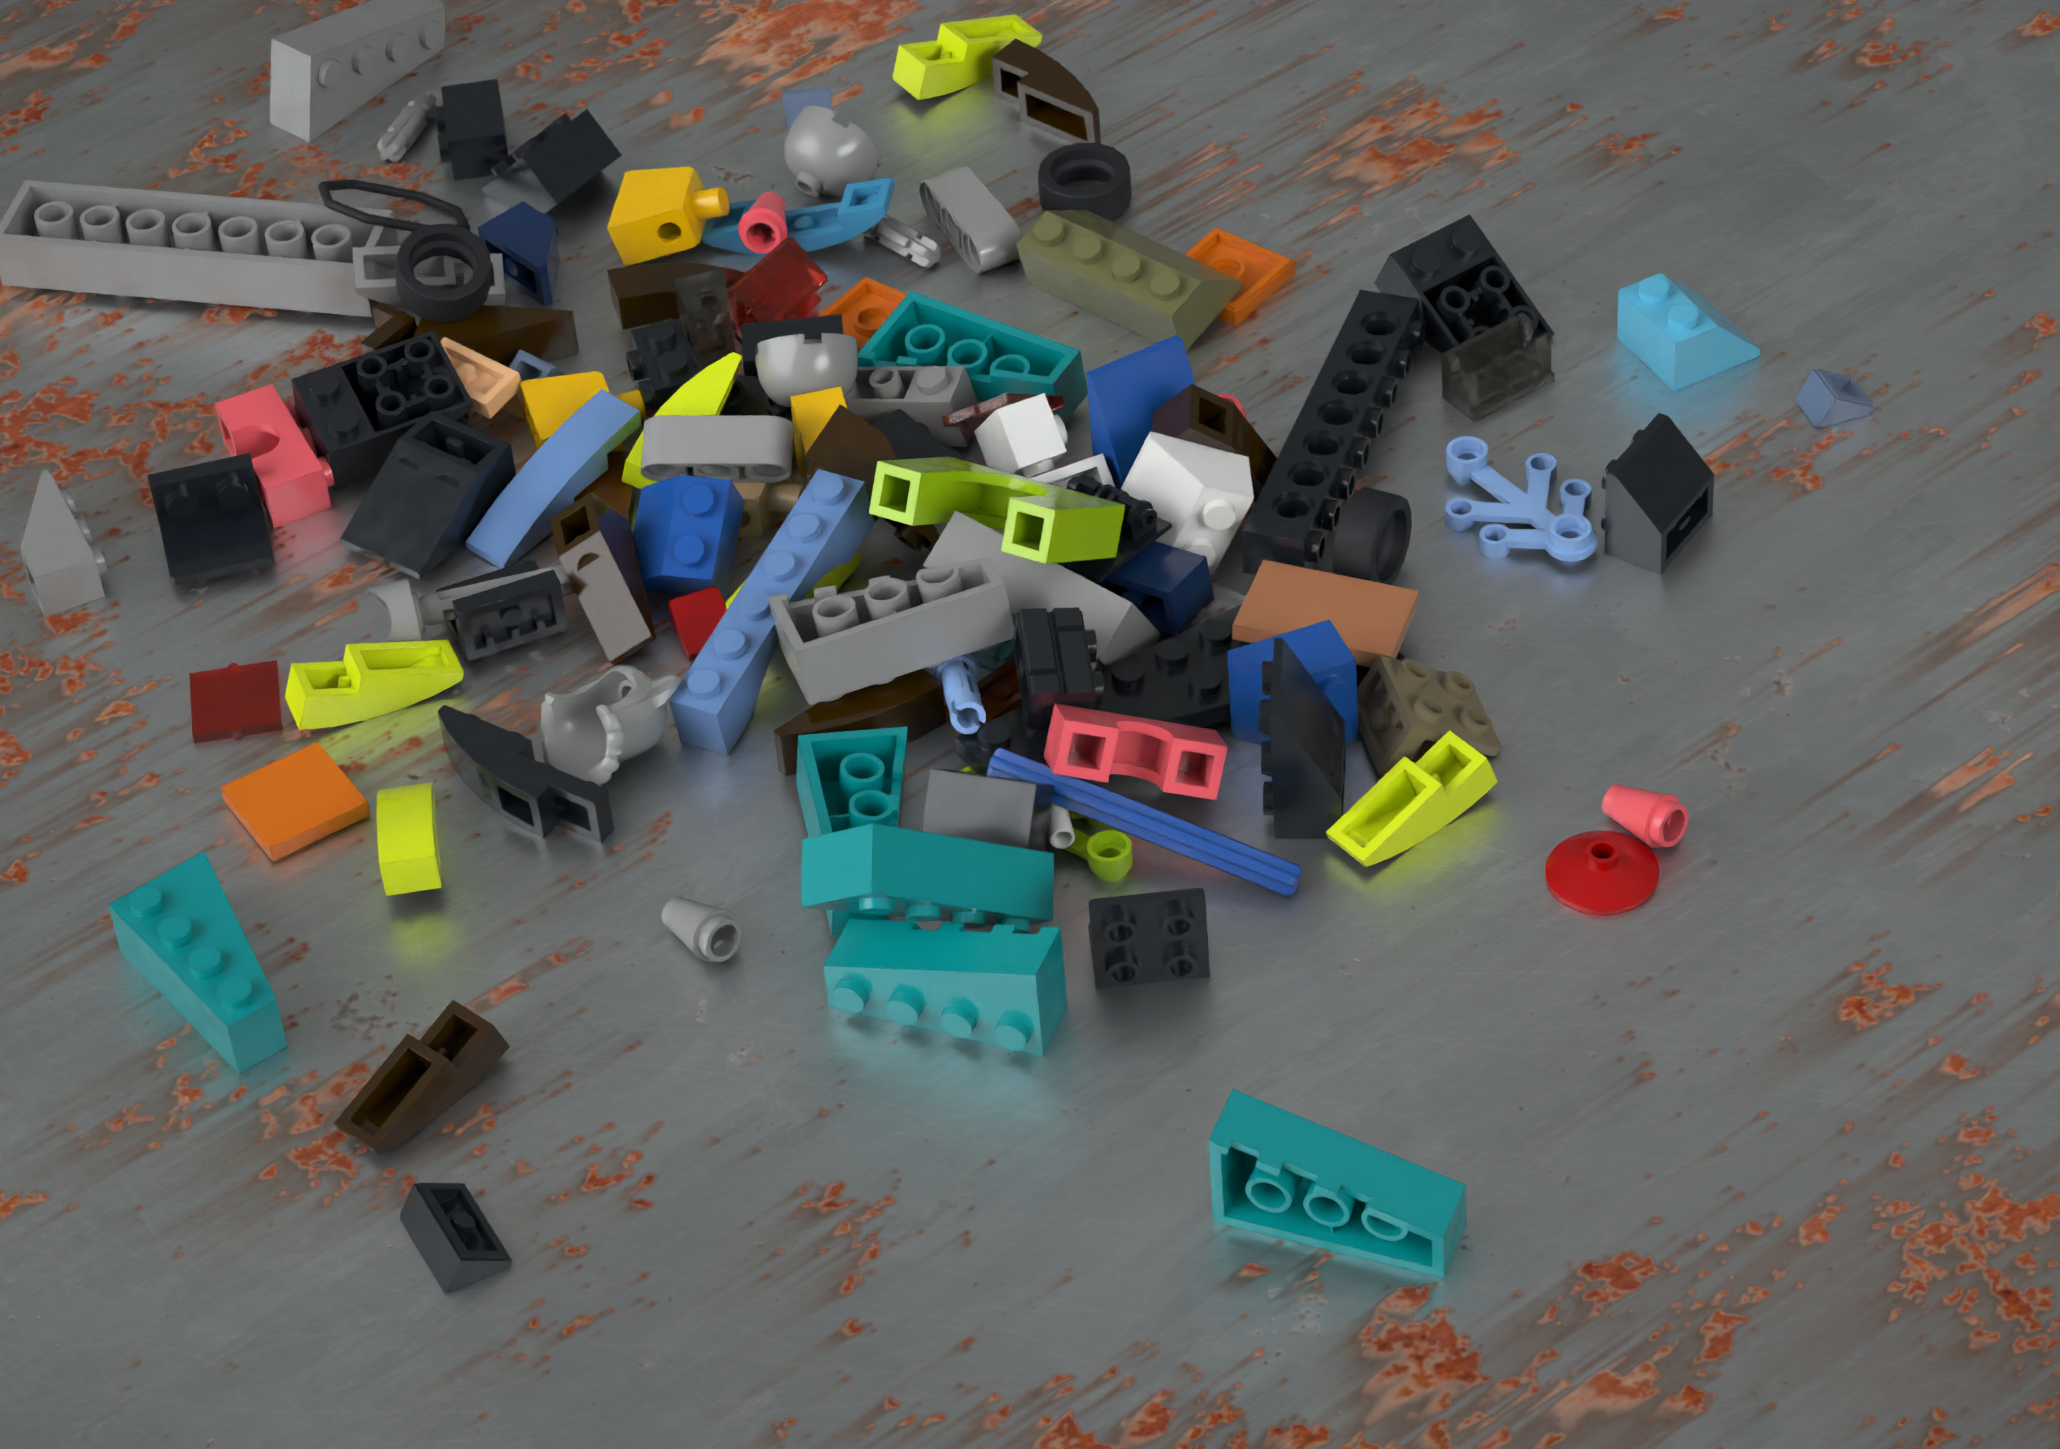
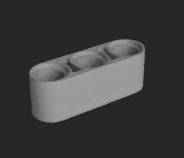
[919,165,1023,274]
[641,415,794,483]

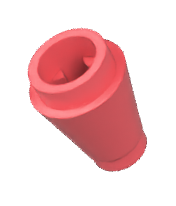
[738,192,787,254]
[1602,784,1689,848]

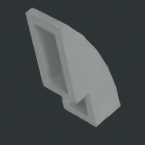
[352,246,506,309]

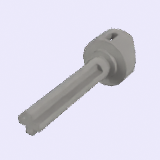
[368,564,575,642]

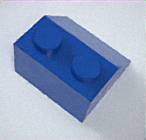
[633,475,745,600]
[1227,619,1358,745]

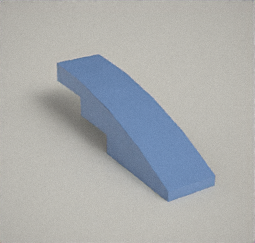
[466,389,641,569]

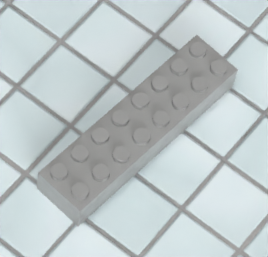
[0,180,399,317]

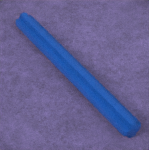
[987,748,1302,896]

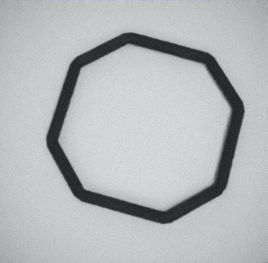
[318,179,470,232]

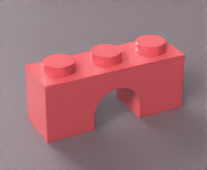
[215,384,334,528]
[1043,703,1228,800]

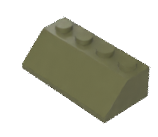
[1016,210,1243,351]

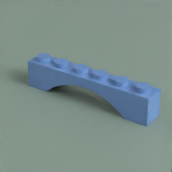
[669,469,874,756]

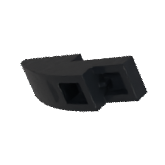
[438,705,614,843]

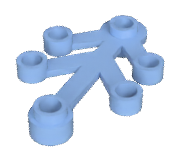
[1445,436,1597,562]

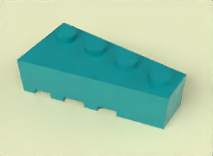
[796,726,908,936]
[801,823,1054,934]
[823,919,1068,1056]
[1208,1089,1466,1278]

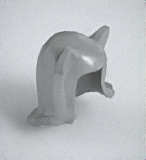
[540,665,680,786]

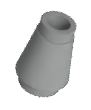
[662,896,742,962]

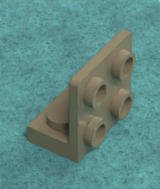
[1357,655,1502,776]

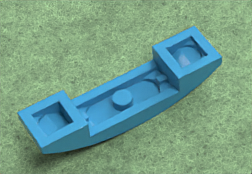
[702,177,895,255]

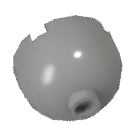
[783,105,882,199]
[755,333,858,407]

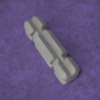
[377,92,437,163]
[863,214,942,268]

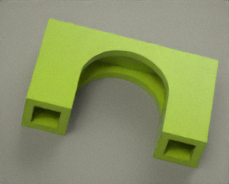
[869,457,1125,564]

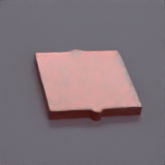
[942,393,1065,428]
[189,660,283,744]

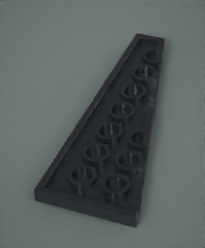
[955,604,1405,775]

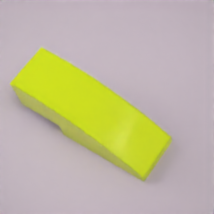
[892,14,1043,100]
[621,352,742,490]
[285,640,464,730]
[1326,730,1498,867]
[376,782,442,896]

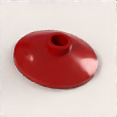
[1545,830,1659,915]

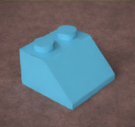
[1617,273,1760,392]

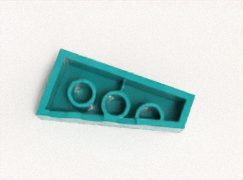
[857,291,1088,423]
[108,851,288,1074]

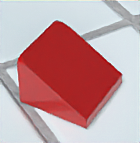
[668,586,727,661]

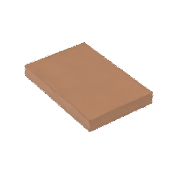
[1232,560,1419,668]

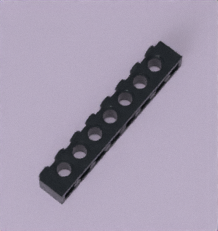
[1242,290,1426,575]

